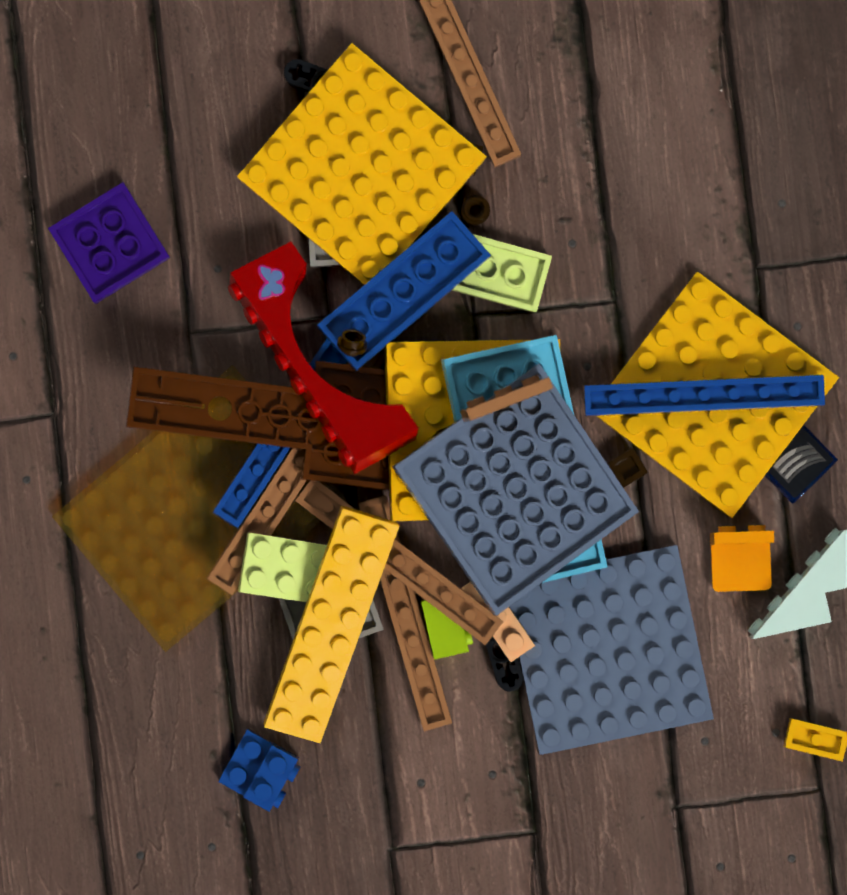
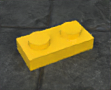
[783,718,847,762]

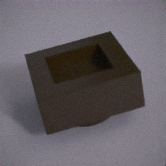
[607,448,648,488]

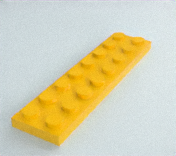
[263,505,399,743]

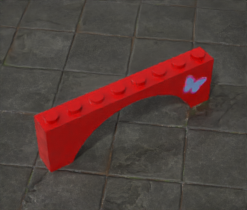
[228,241,419,474]

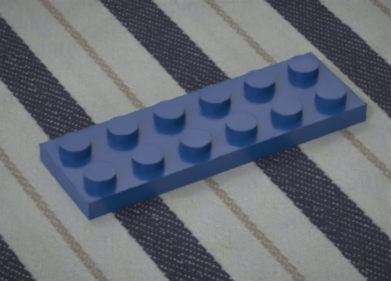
[317,211,491,371]

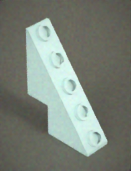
[748,528,847,639]

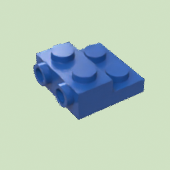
[218,729,301,812]

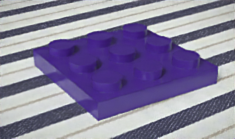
[48,182,170,304]

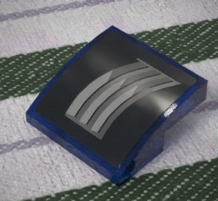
[765,425,838,504]

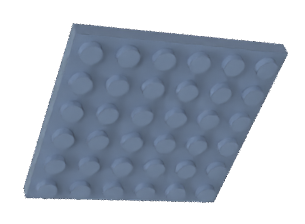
[392,364,639,616]
[509,545,714,755]

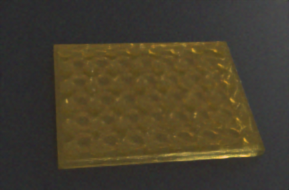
[52,365,347,652]

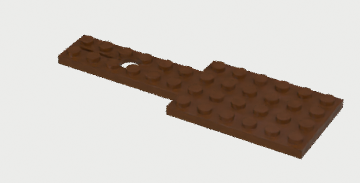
[126,361,389,490]

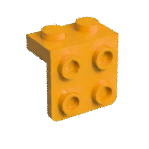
[710,525,774,592]

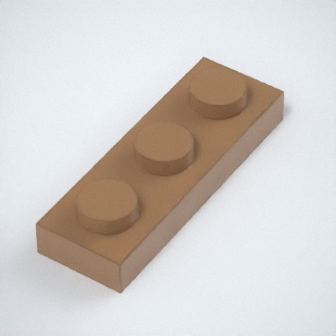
[460,374,553,422]

